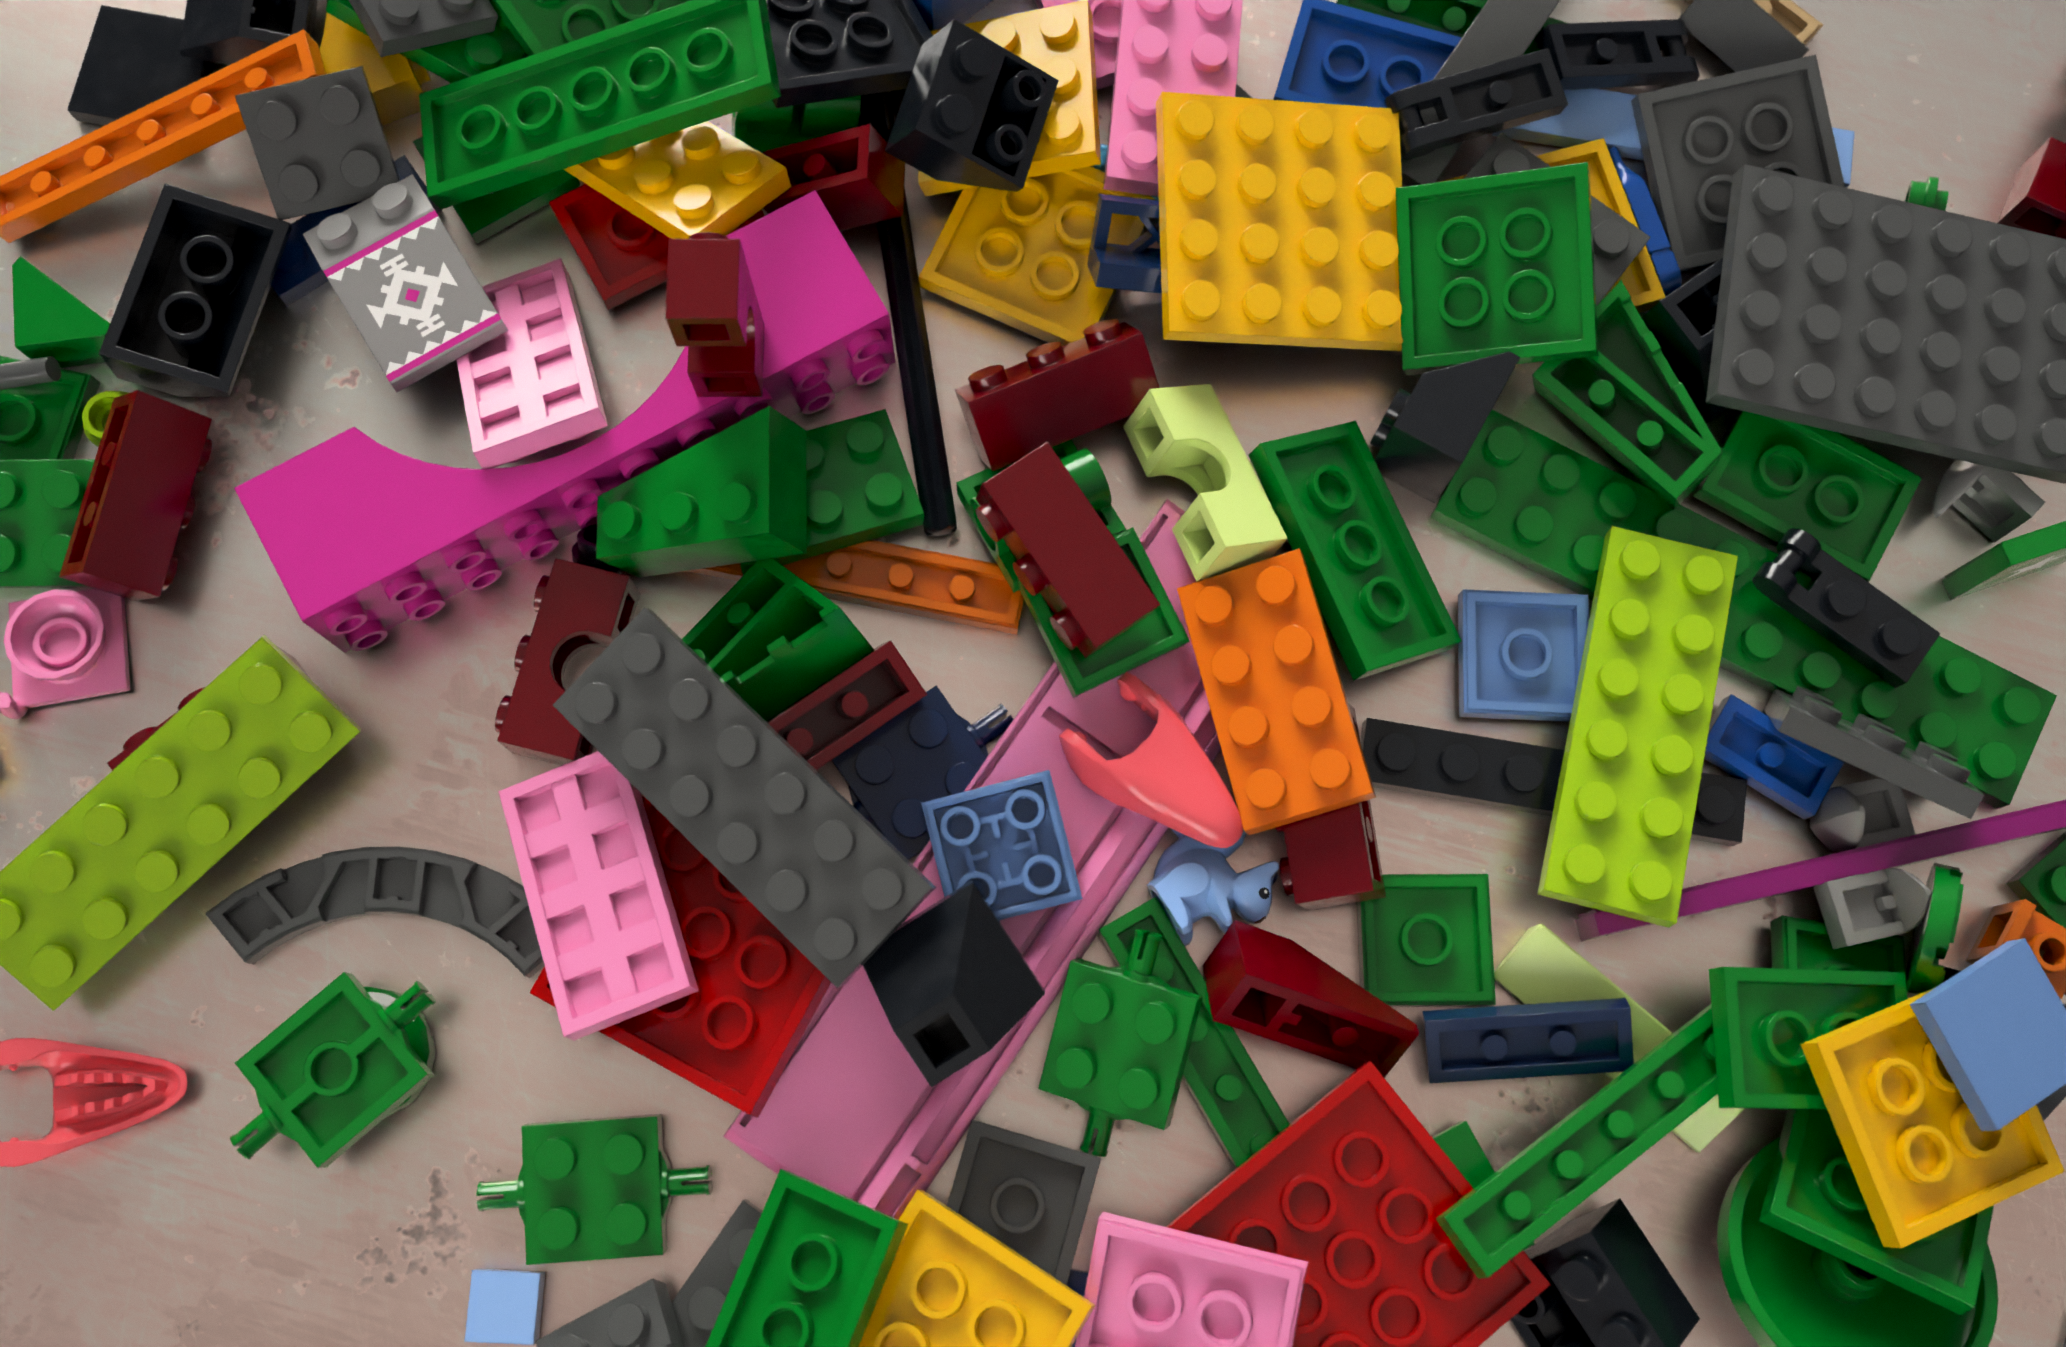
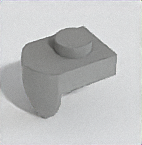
[1933,459,2045,543]
[1810,778,1916,853]
[1813,868,1932,950]

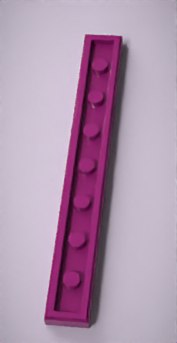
[1575,800,2066,942]

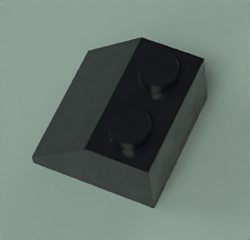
[1369,351,1520,504]

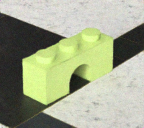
[1123,384,1288,582]

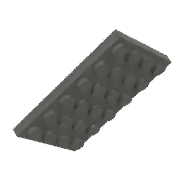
[1706,164,2066,484]

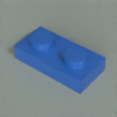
[1704,694,1844,820]

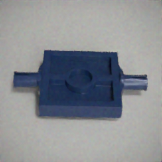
[831,685,1013,860]

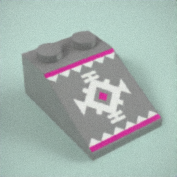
[303,174,508,392]

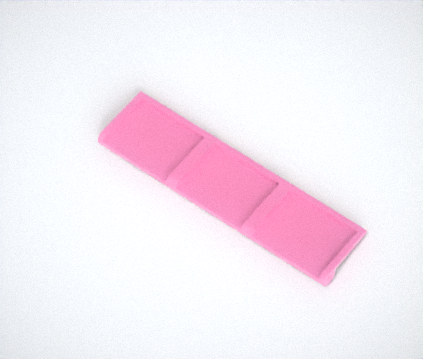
[723,499,1221,1220]

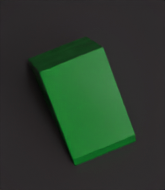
[12,256,110,368]

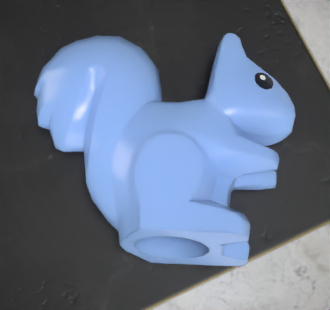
[1147,805,1279,946]

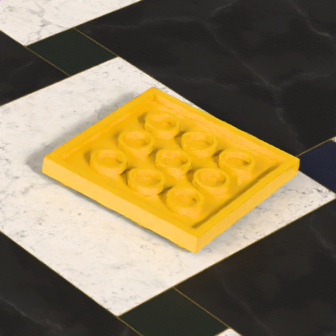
[1156,92,1403,351]

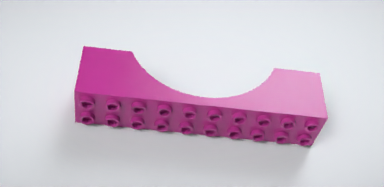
[234,190,896,653]

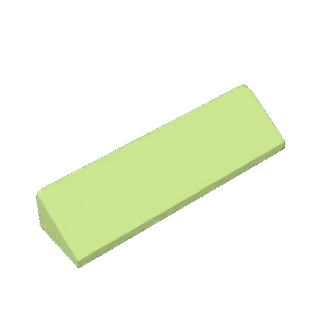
[1494,924,1744,1152]

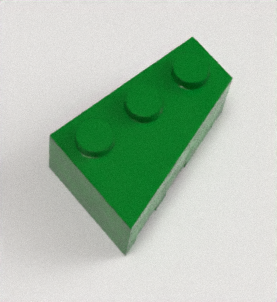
[1532,280,1722,509]
[596,406,807,578]
[682,558,874,722]

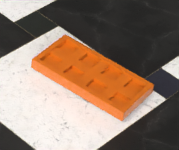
[1177,548,1376,835]

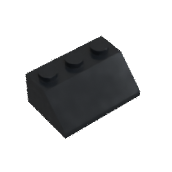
[99,183,292,397]

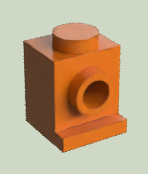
[1965,899,2066,999]

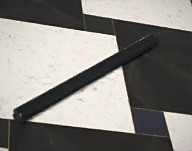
[860,91,957,537]

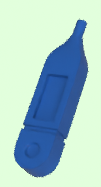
[1609,147,1682,296]

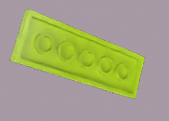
[1537,526,1738,928]
[0,635,361,1011]

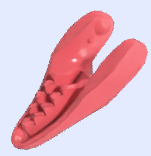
[1059,672,1243,848]
[0,1038,187,1167]

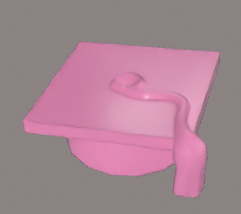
[0,588,131,719]

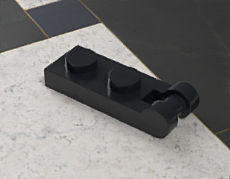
[1537,19,1700,90]
[1384,48,1568,160]
[1752,528,1941,688]

